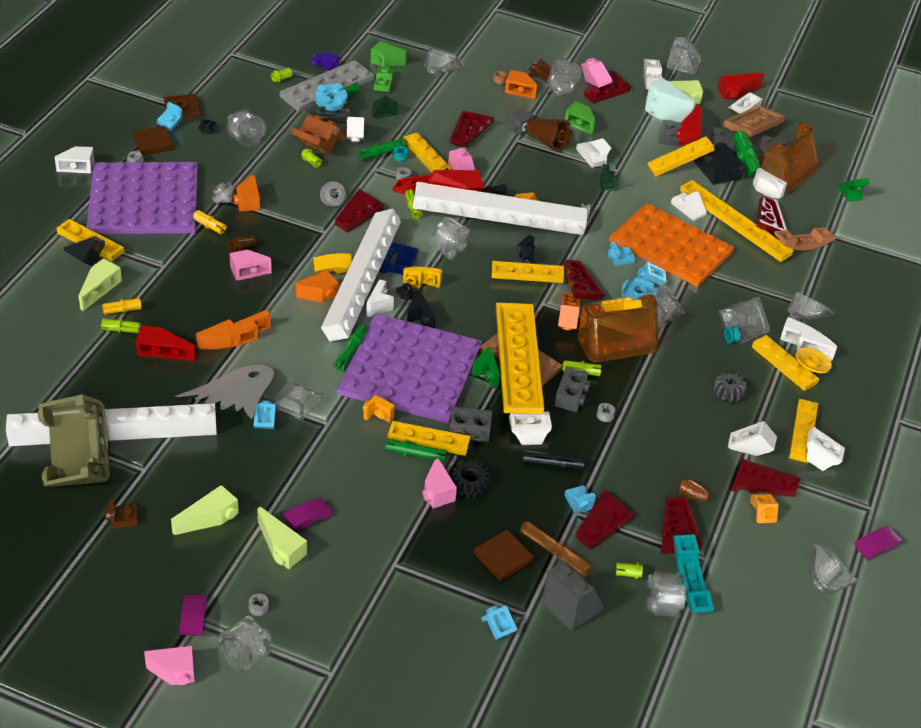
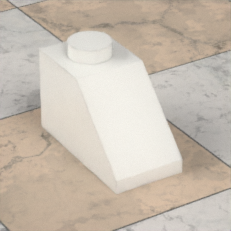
[347,117,364,142]
[55,146,95,173]
[728,421,777,456]

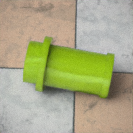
[271,68,292,83]
[301,148,322,168]
[616,562,643,579]

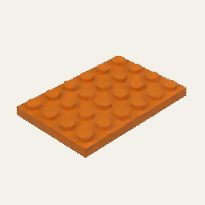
[609,203,734,287]

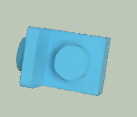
[157,102,182,132]
[608,241,635,266]
[637,262,666,286]
[254,401,276,429]
[565,485,596,513]
[481,605,517,640]

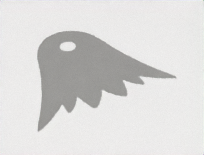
[175,364,274,419]

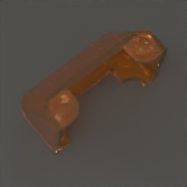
[761,122,819,194]
[578,294,658,362]

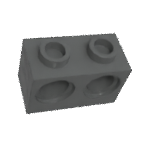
[555,367,591,412]
[450,406,492,442]

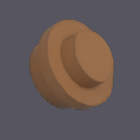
[492,71,508,85]

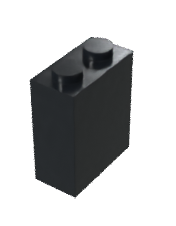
[694,143,745,185]

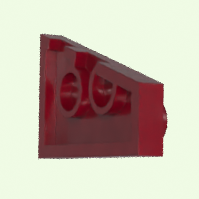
[584,71,631,104]
[450,111,494,147]
[335,189,384,233]
[756,195,787,235]
[563,260,605,300]
[731,459,801,497]
[576,489,635,550]
[661,496,703,554]

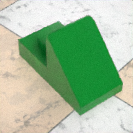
[838,178,870,202]
[472,347,500,388]

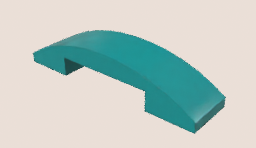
[674,534,714,613]

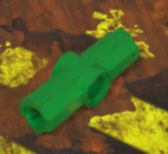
[732,131,762,178]

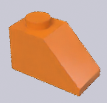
[505,70,537,99]
[233,175,260,212]
[295,270,339,303]

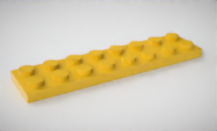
[496,303,544,414]

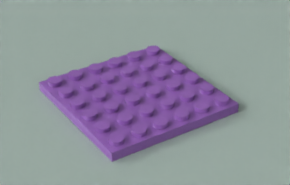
[86,161,198,234]
[337,313,482,424]

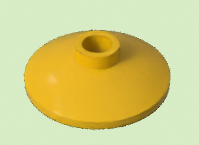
[796,347,832,373]

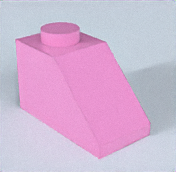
[581,58,612,88]
[448,148,475,170]
[230,250,272,281]
[423,459,457,508]
[144,646,195,685]

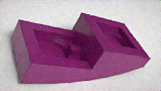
[283,498,333,531]
[854,526,902,561]
[179,595,207,636]

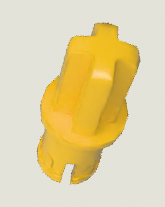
[193,210,227,235]
[102,298,141,314]

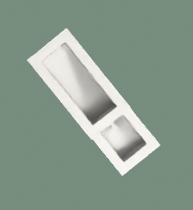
[644,59,663,89]
[780,317,837,361]

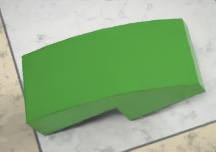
[374,66,394,92]

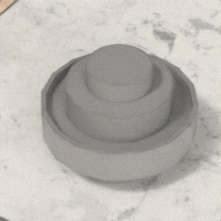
[320,181,346,207]
[211,182,235,204]

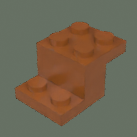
[290,115,346,155]

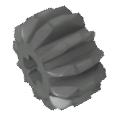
[713,372,746,403]

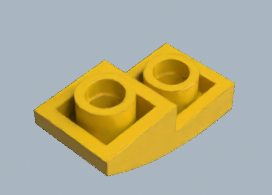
[313,253,353,275]
[403,267,442,288]

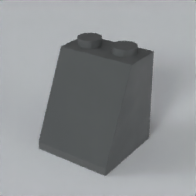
[542,560,604,631]

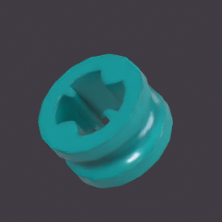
[393,146,408,162]
[724,326,740,344]

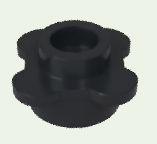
[198,119,217,134]
[396,283,418,300]

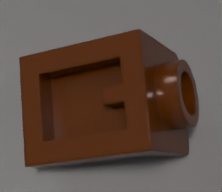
[528,59,555,83]
[105,499,138,529]

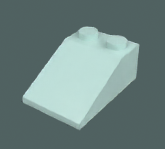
[645,78,696,122]

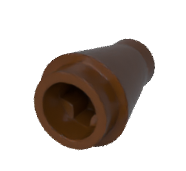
[228,236,256,253]

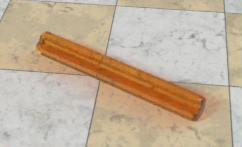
[520,521,592,576]

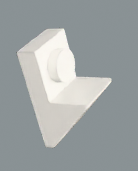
[671,191,707,221]
[366,279,394,317]

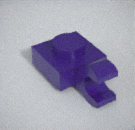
[311,52,339,70]

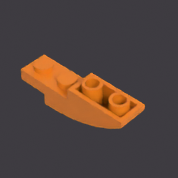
[196,310,271,350]

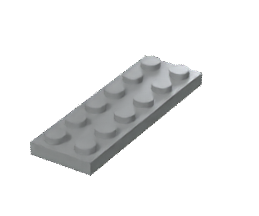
[280,60,374,112]

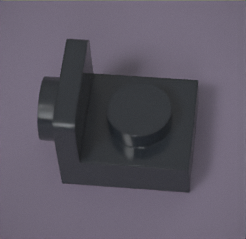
[516,234,535,264]

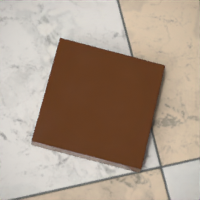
[163,94,201,119]
[132,126,174,155]
[473,530,534,582]

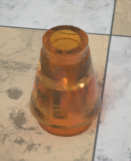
[678,478,710,503]

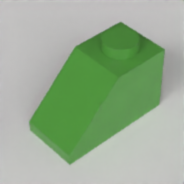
[371,41,407,67]
[565,101,596,135]

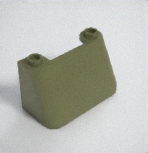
[38,394,110,487]

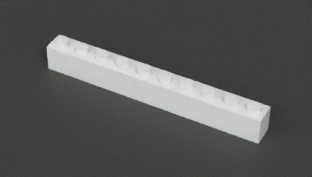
[413,182,587,235]
[321,209,401,341]
[6,403,217,446]

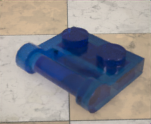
[379,243,419,275]

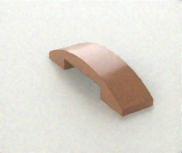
[774,227,836,250]

